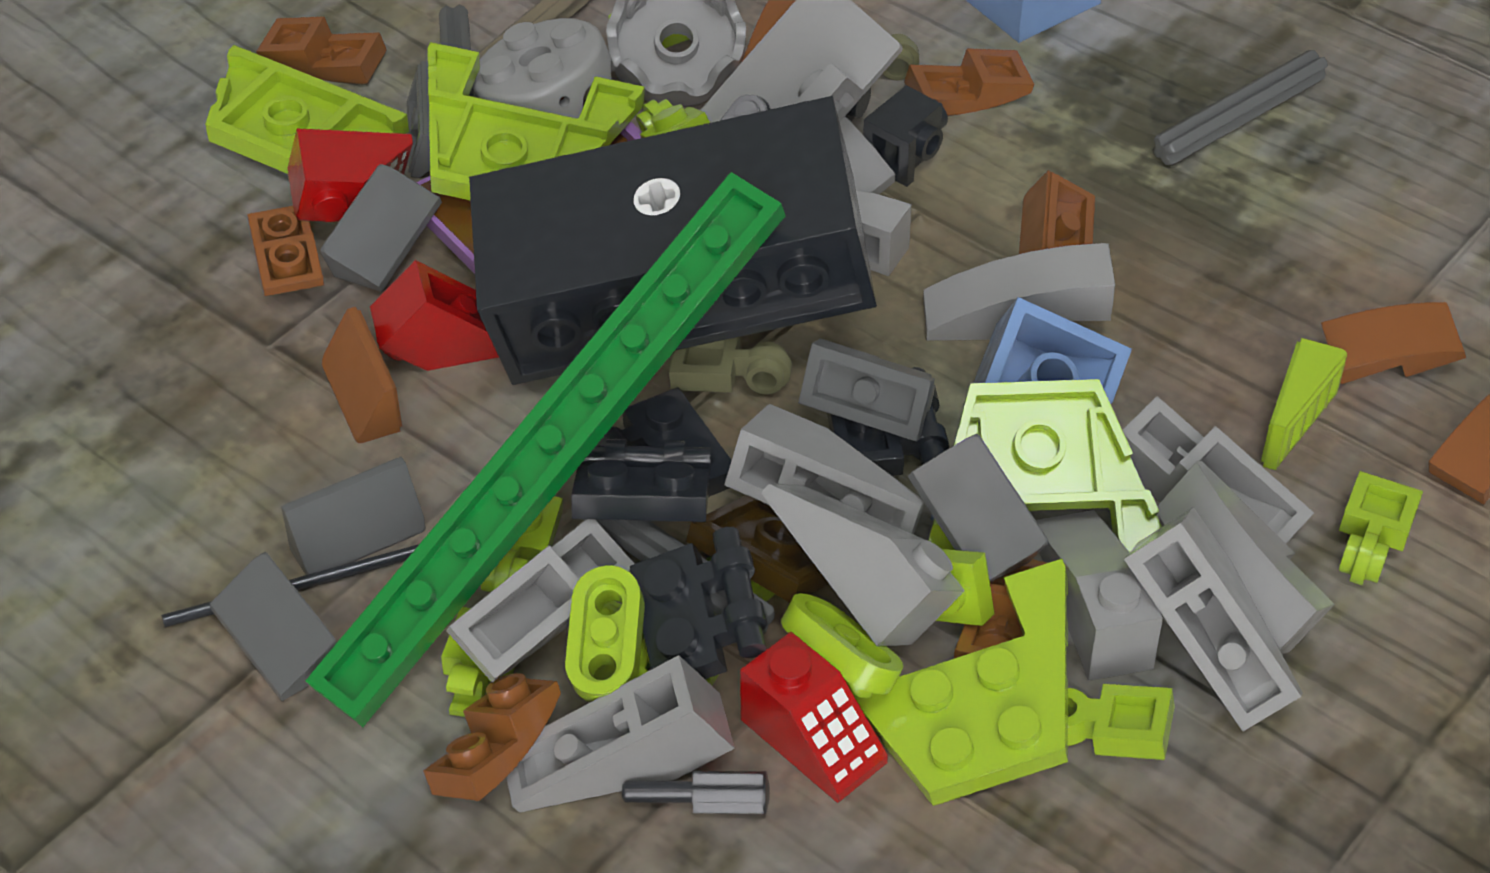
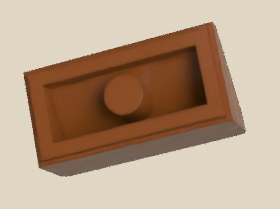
[1019,170,1095,254]
[322,307,402,443]

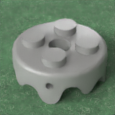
[606,0,746,107]
[472,18,616,118]

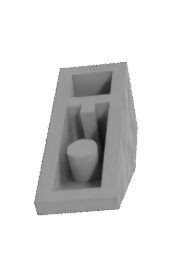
[725,404,924,535]
[761,484,965,646]
[1124,507,1303,732]
[1036,510,1163,681]
[506,655,735,812]

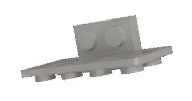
[701,0,903,123]

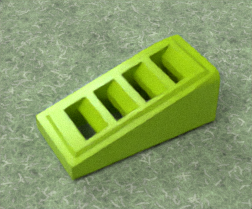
[1261,338,1347,470]

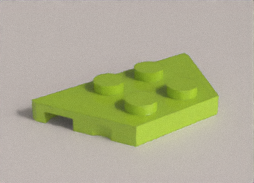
[205,45,409,174]

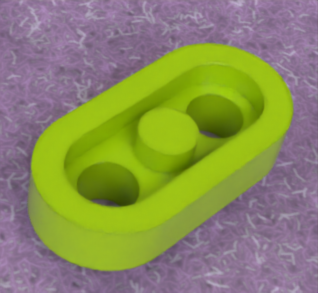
[565,565,645,703]
[781,593,904,698]

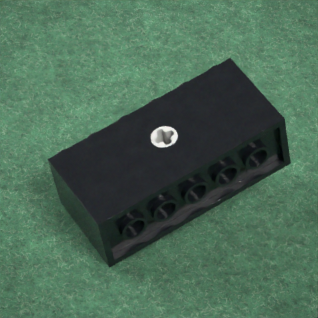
[469,96,877,385]

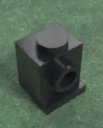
[863,85,948,187]

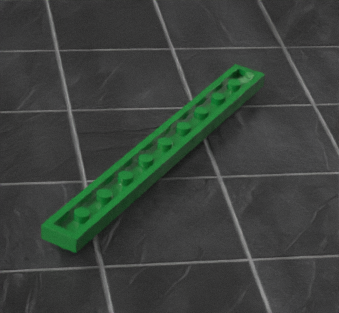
[305,172,786,728]

